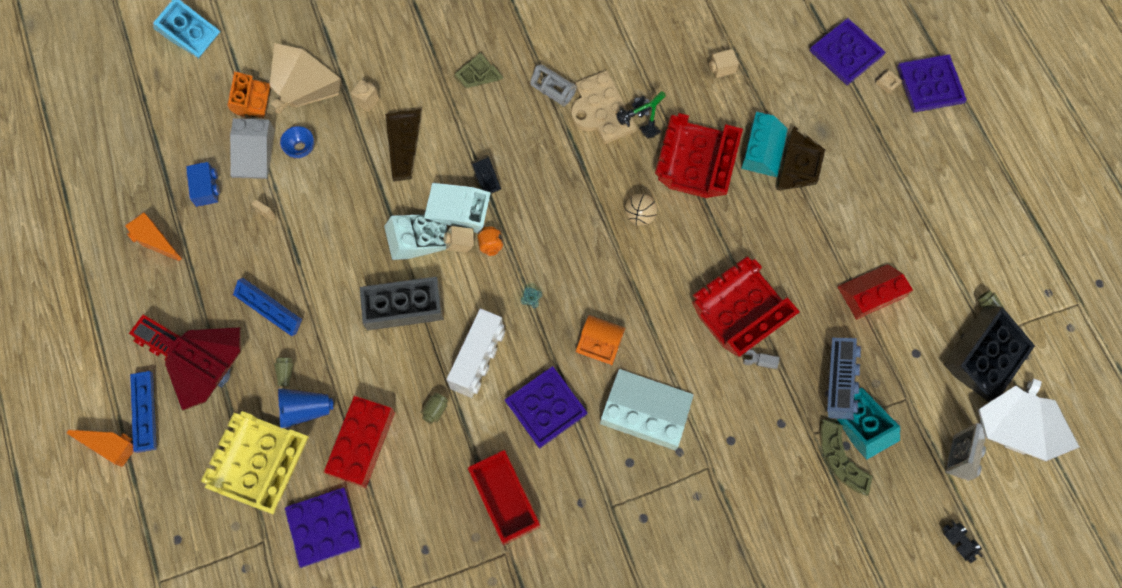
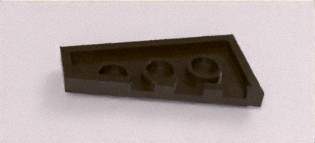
[385,109,422,182]

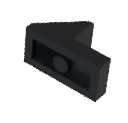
[470,155,501,194]

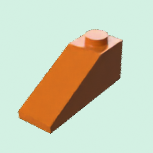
[125,213,182,261]
[66,430,133,467]

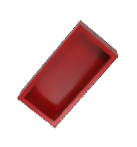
[324,396,395,488]
[468,450,541,546]

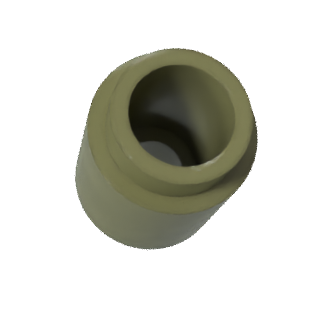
[420,393,448,424]

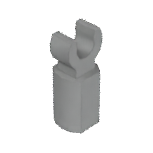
[743,349,779,369]

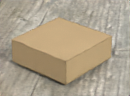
[876,70,902,94]
[251,200,275,221]

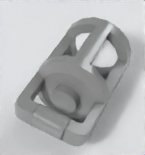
[530,64,577,107]

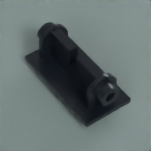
[942,519,983,563]

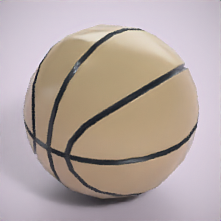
[625,193,658,226]

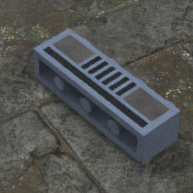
[827,337,861,420]

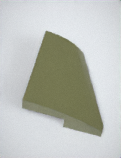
[454,53,503,88]

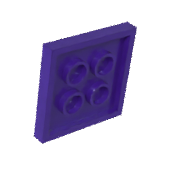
[810,18,886,86]
[897,54,967,113]
[505,366,588,449]
[285,488,362,568]

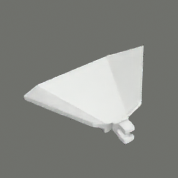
[978,379,1079,461]

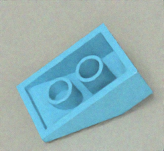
[153,0,220,58]

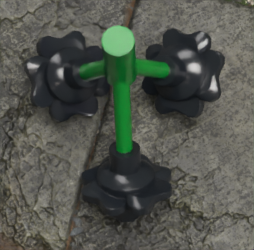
[616,91,666,138]

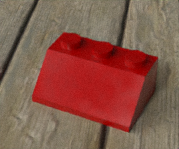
[838,264,913,320]

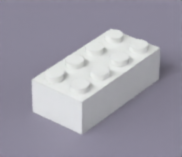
[447,309,505,398]

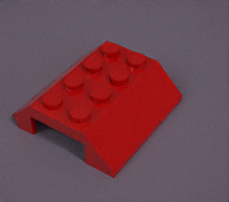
[655,113,743,198]
[692,256,800,357]

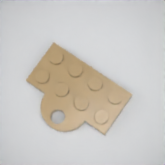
[571,71,637,144]

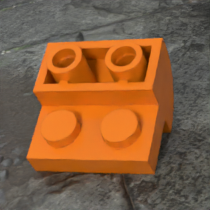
[228,71,270,118]
[576,315,626,365]

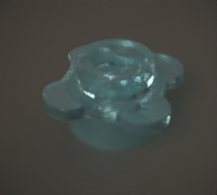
[521,287,542,308]

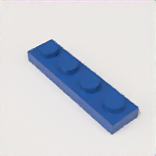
[233,278,302,336]
[130,371,157,453]

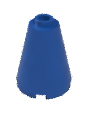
[278,388,333,428]

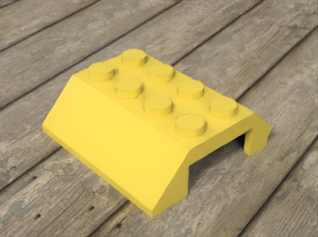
[201,411,309,515]

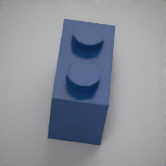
[186,162,220,207]

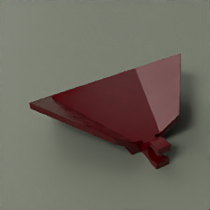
[158,327,241,411]

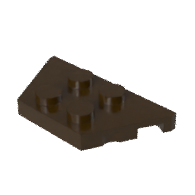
[777,126,825,191]

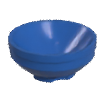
[280,126,314,158]

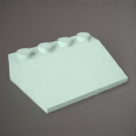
[600,369,694,451]

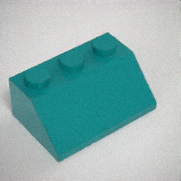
[741,111,788,177]

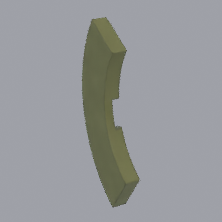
[820,419,873,496]

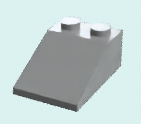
[230,118,275,179]
[945,423,986,481]

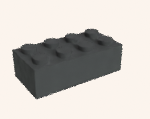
[360,277,444,331]

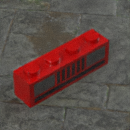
[128,314,180,361]

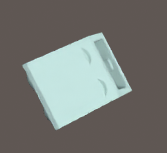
[424,183,491,233]
[384,215,448,260]

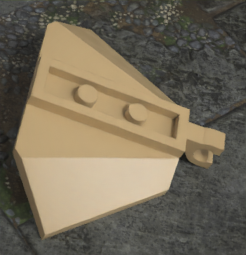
[270,43,341,114]

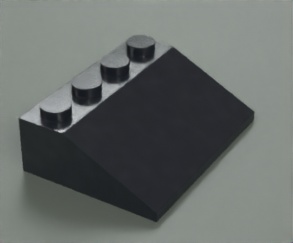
[944,306,1035,403]

